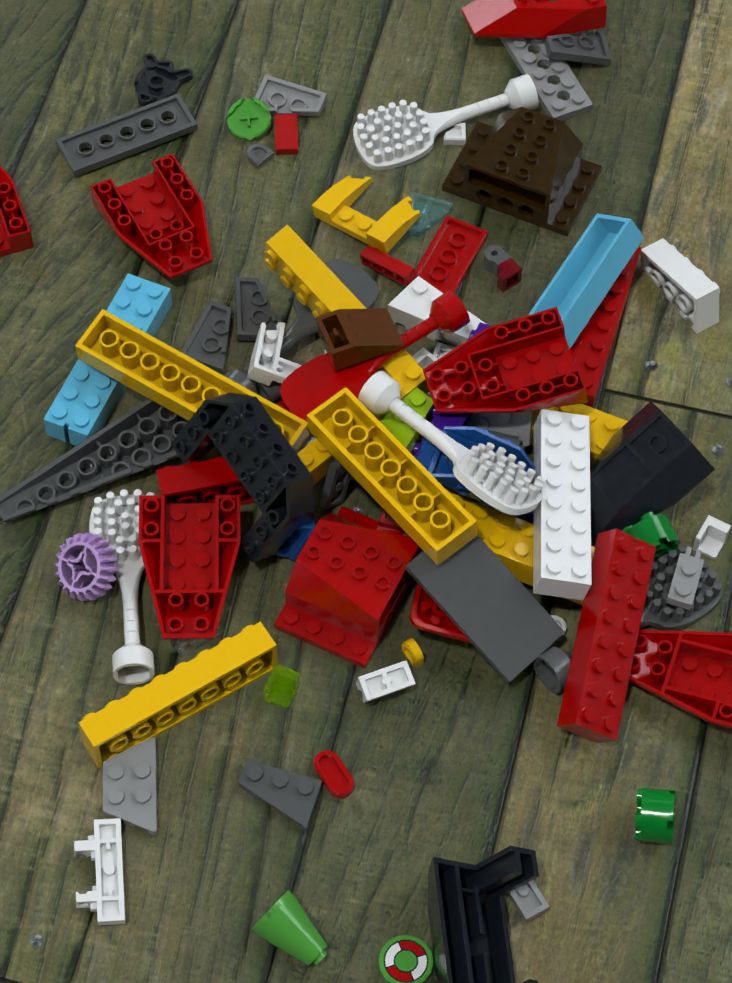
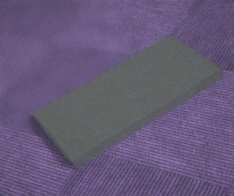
[405,535,565,683]

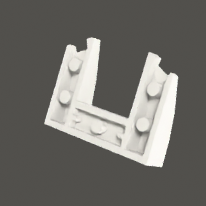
[247,322,327,386]

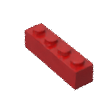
[360,245,416,287]

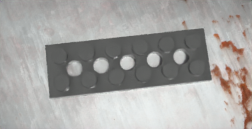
[56,93,198,177]

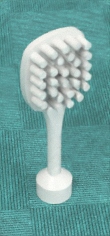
[353,74,539,170]
[358,371,545,515]
[89,489,155,685]

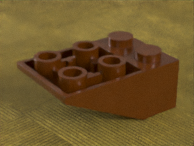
[316,308,404,371]

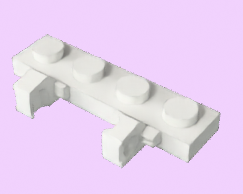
[74,818,125,926]

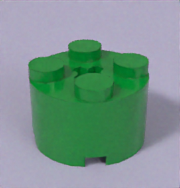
[622,512,681,560]
[635,788,676,844]

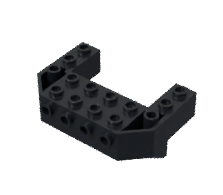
[171,393,314,563]

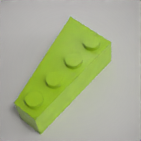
[380,387,434,453]

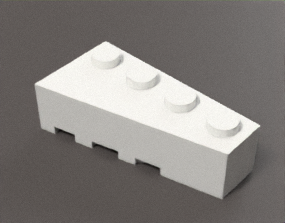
[641,238,720,334]
[388,276,486,347]

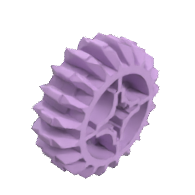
[53,533,119,601]

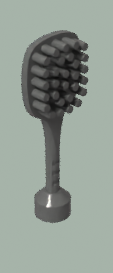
[224,259,379,394]
[534,545,722,693]

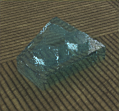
[405,192,453,237]

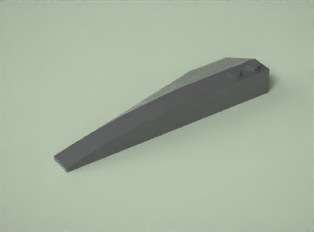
[0,398,188,522]

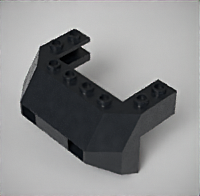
[427,845,539,983]

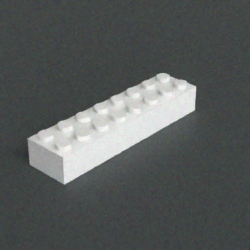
[533,409,592,600]

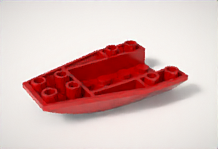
[138,495,241,640]
[629,629,732,729]

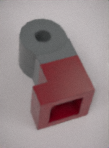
[484,245,522,292]

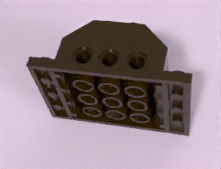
[442,107,602,237]

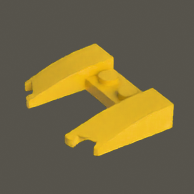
[312,176,421,253]

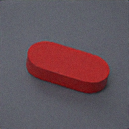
[314,750,354,799]

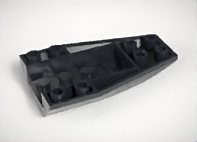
[590,401,715,547]

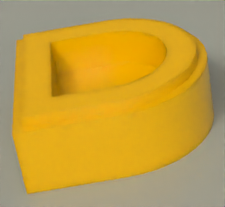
[402,638,424,668]

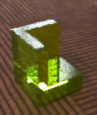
[263,664,300,709]

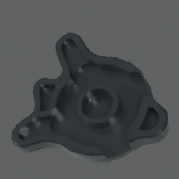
[134,53,193,106]

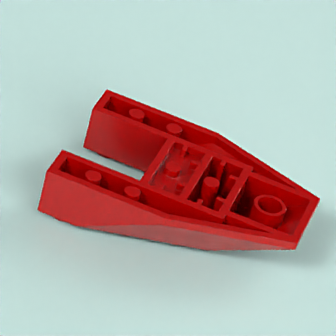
[461,0,607,38]

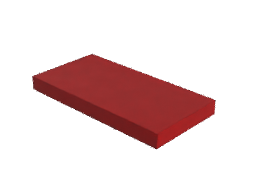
[413,215,489,294]

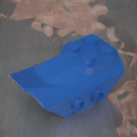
[417,426,536,518]

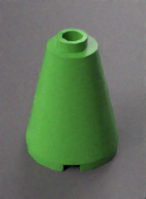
[252,891,327,966]

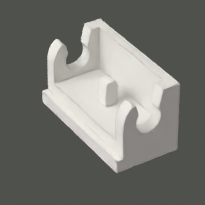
[356,660,416,703]

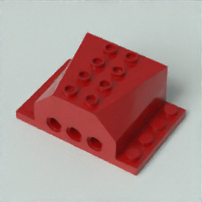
[274,506,423,669]

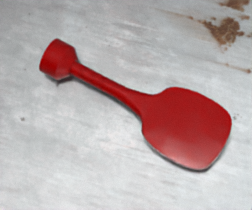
[280,291,470,422]

